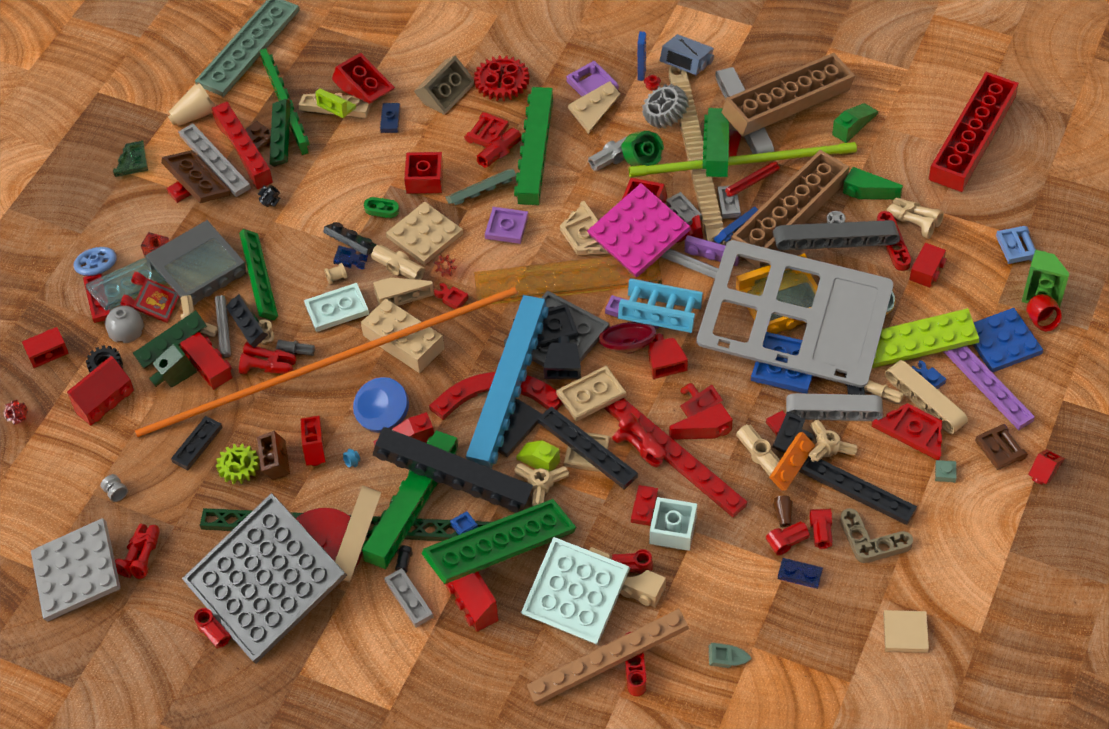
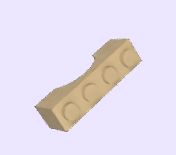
[589,547,666,607]

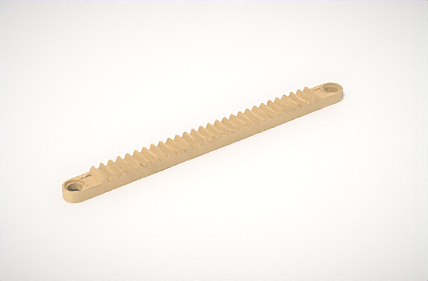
[669,66,726,245]

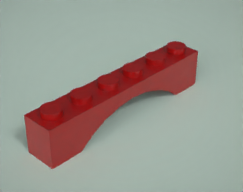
[212,102,273,190]

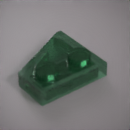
[113,140,148,177]

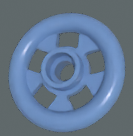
[73,247,117,276]

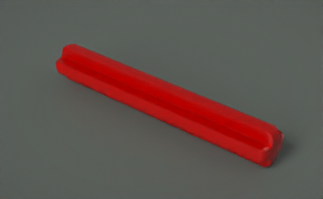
[725,162,780,197]

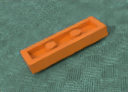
[769,432,816,491]

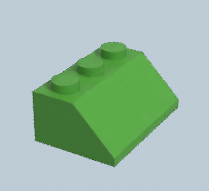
[1021,250,1070,308]

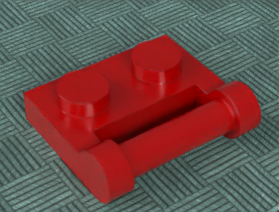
[464,112,509,147]

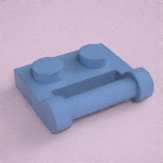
[996,226,1036,264]

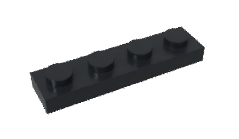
[226,294,268,348]

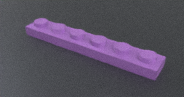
[943,346,1035,430]

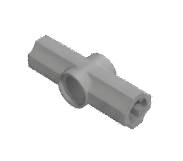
[588,137,626,171]

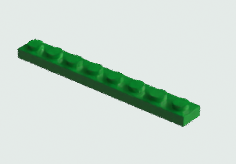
[260,48,310,155]

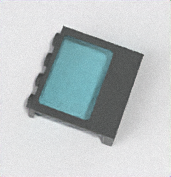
[145,220,246,306]

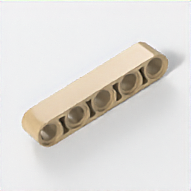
[885,360,968,434]
[335,485,381,583]

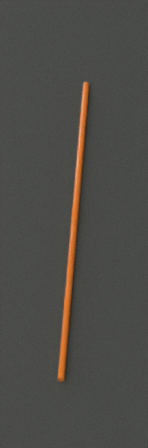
[135,287,517,437]

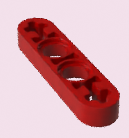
[876,211,911,271]

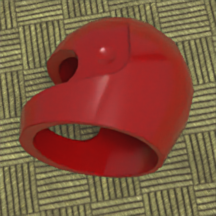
[1026,294,1062,332]

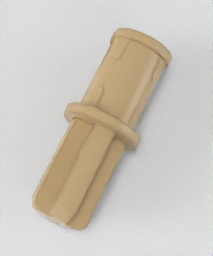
[864,380,904,404]

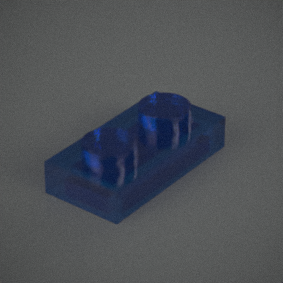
[777,558,823,589]

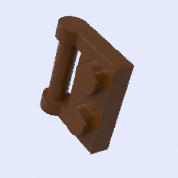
[975,424,1028,470]

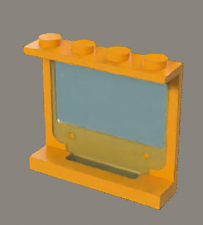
[736,253,818,334]

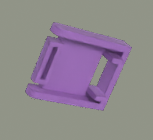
[567,61,619,97]

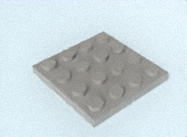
[31,518,121,622]

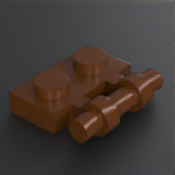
[245,121,271,152]

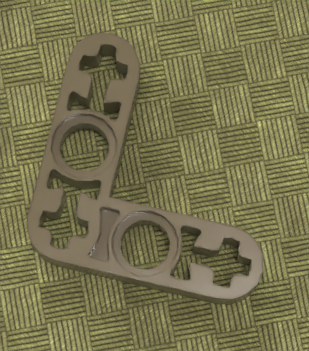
[840,508,913,563]

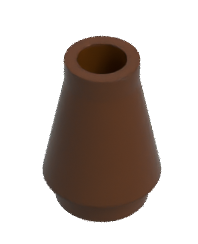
[773,495,793,527]

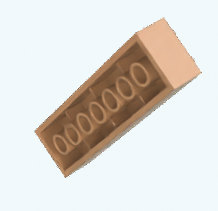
[721,53,855,137]
[731,150,849,268]

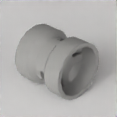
[100,474,128,502]

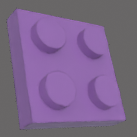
[485,207,528,244]

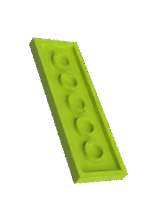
[872,308,979,368]

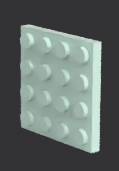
[521,537,630,645]

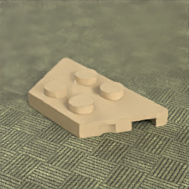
[560,201,610,255]

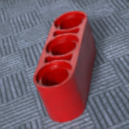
[624,631,646,697]

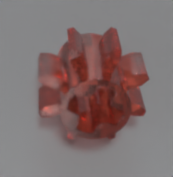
[434,253,457,277]
[3,399,28,425]

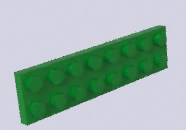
[421,499,576,585]

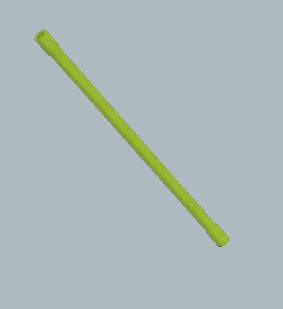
[628,142,857,178]

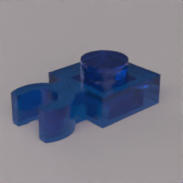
[333,246,368,269]

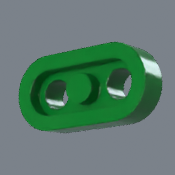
[364,197,399,218]

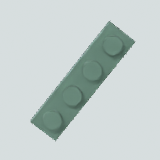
[446,169,516,205]

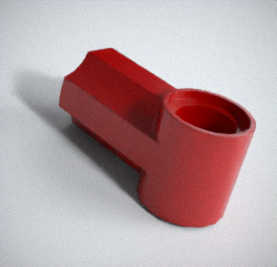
[809,509,833,549]
[766,521,810,556]
[612,549,653,574]
[194,608,231,649]

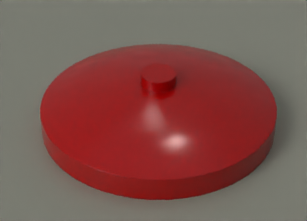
[296,508,363,570]

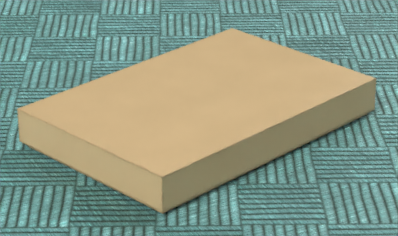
[556,365,626,421]

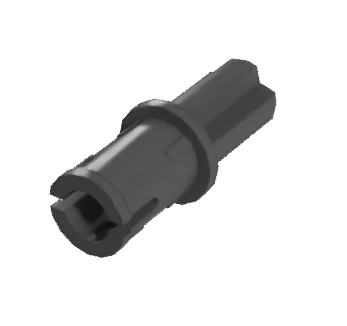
[276,340,315,356]

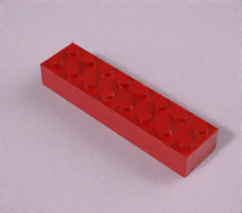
[928,72,1019,192]

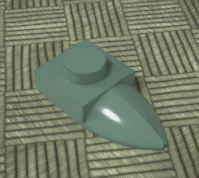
[708,643,751,668]

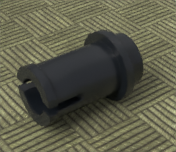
[395,545,413,573]

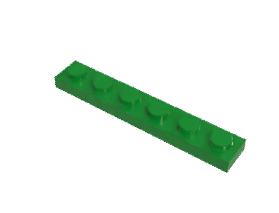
[239,229,278,321]

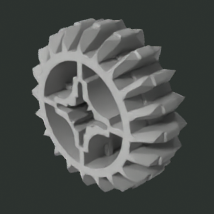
[642,84,689,129]

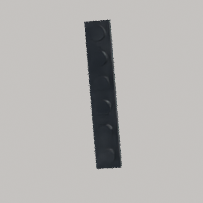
[538,406,638,490]
[799,456,917,525]

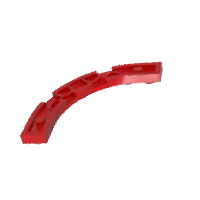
[429,372,563,420]

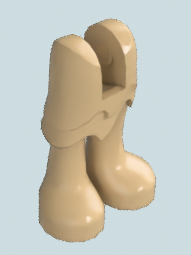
[887,198,944,239]

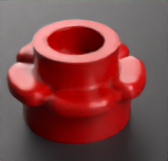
[644,75,661,91]

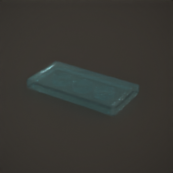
[86,257,167,310]

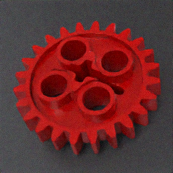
[474,55,530,101]

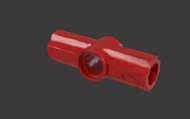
[477,127,522,168]

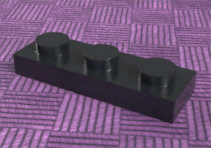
[323,222,377,255]
[171,416,223,470]

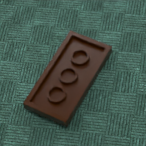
[161,150,231,203]

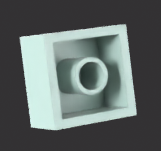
[650,497,697,551]

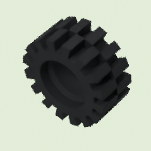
[86,345,123,373]

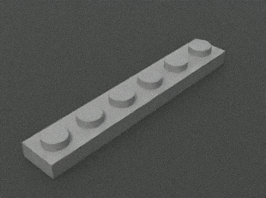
[179,124,251,197]

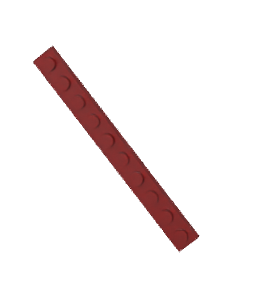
[604,398,747,518]

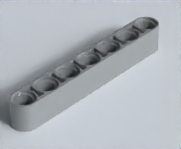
[715,67,774,154]

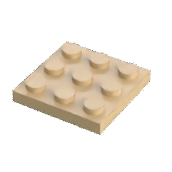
[386,202,463,266]

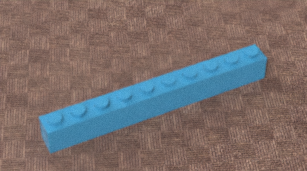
[466,295,549,469]

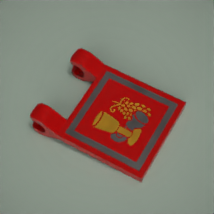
[120,272,179,323]

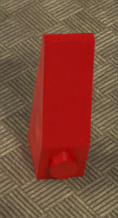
[669,403,733,440]
[373,412,434,446]
[300,415,326,466]

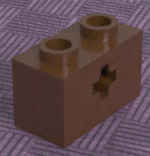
[257,431,290,480]

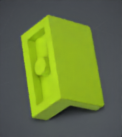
[315,88,356,118]

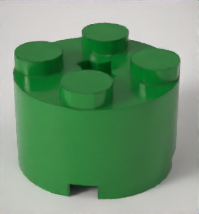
[621,131,664,167]

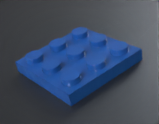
[972,308,1043,373]
[751,332,813,394]

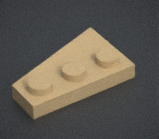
[568,81,620,134]

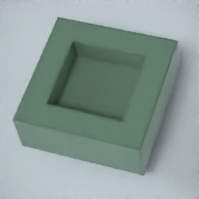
[935,460,956,483]

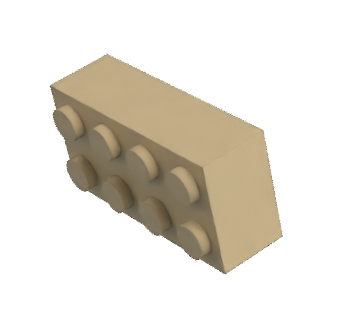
[361,299,444,373]

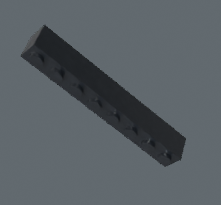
[372,426,533,513]

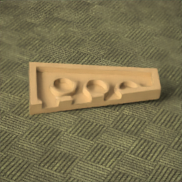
[299,93,372,118]

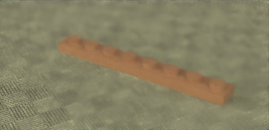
[527,609,689,706]

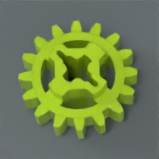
[216,444,260,484]

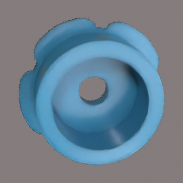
[343,449,360,467]

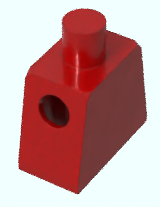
[648,333,688,379]

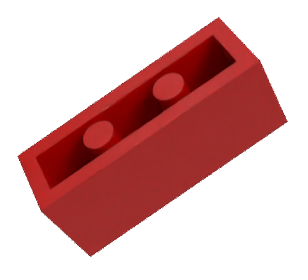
[180,332,232,390]

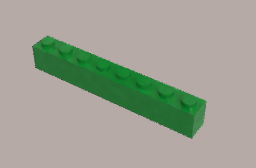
[514,87,553,205]
[361,430,458,569]

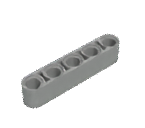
[786,393,883,421]

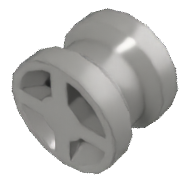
[827,211,845,223]

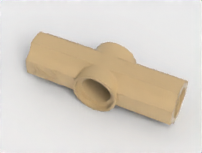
[371,245,425,280]
[736,424,780,476]

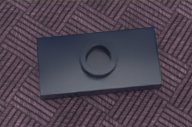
[380,103,400,133]

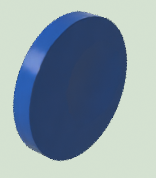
[353,377,409,433]

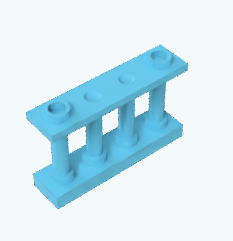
[618,278,703,333]

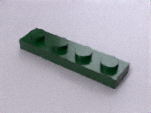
[270,99,291,167]
[133,310,207,369]

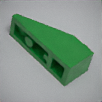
[832,103,878,143]
[843,167,903,200]

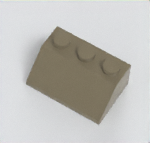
[414,56,474,114]

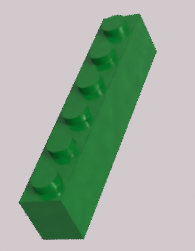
[702,108,729,177]

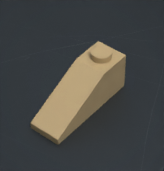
[373,277,434,306]

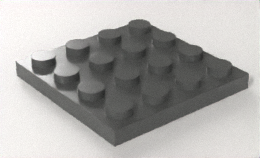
[504,290,610,367]

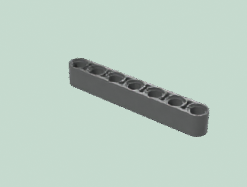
[773,220,900,250]

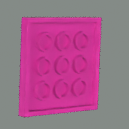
[587,183,691,278]

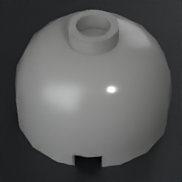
[105,306,144,343]

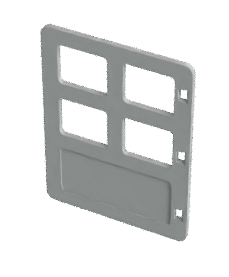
[697,240,893,388]

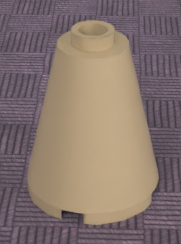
[168,82,215,126]

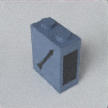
[660,34,714,75]

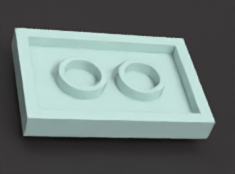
[304,283,369,332]

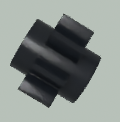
[258,185,281,207]

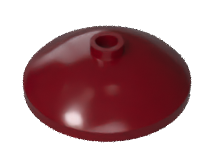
[599,322,656,354]

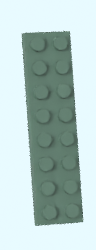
[195,0,300,97]

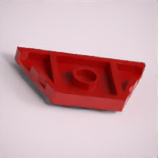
[871,403,942,460]

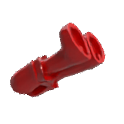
[239,341,297,375]
[612,413,667,468]
[115,523,160,579]

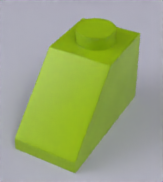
[516,440,560,472]

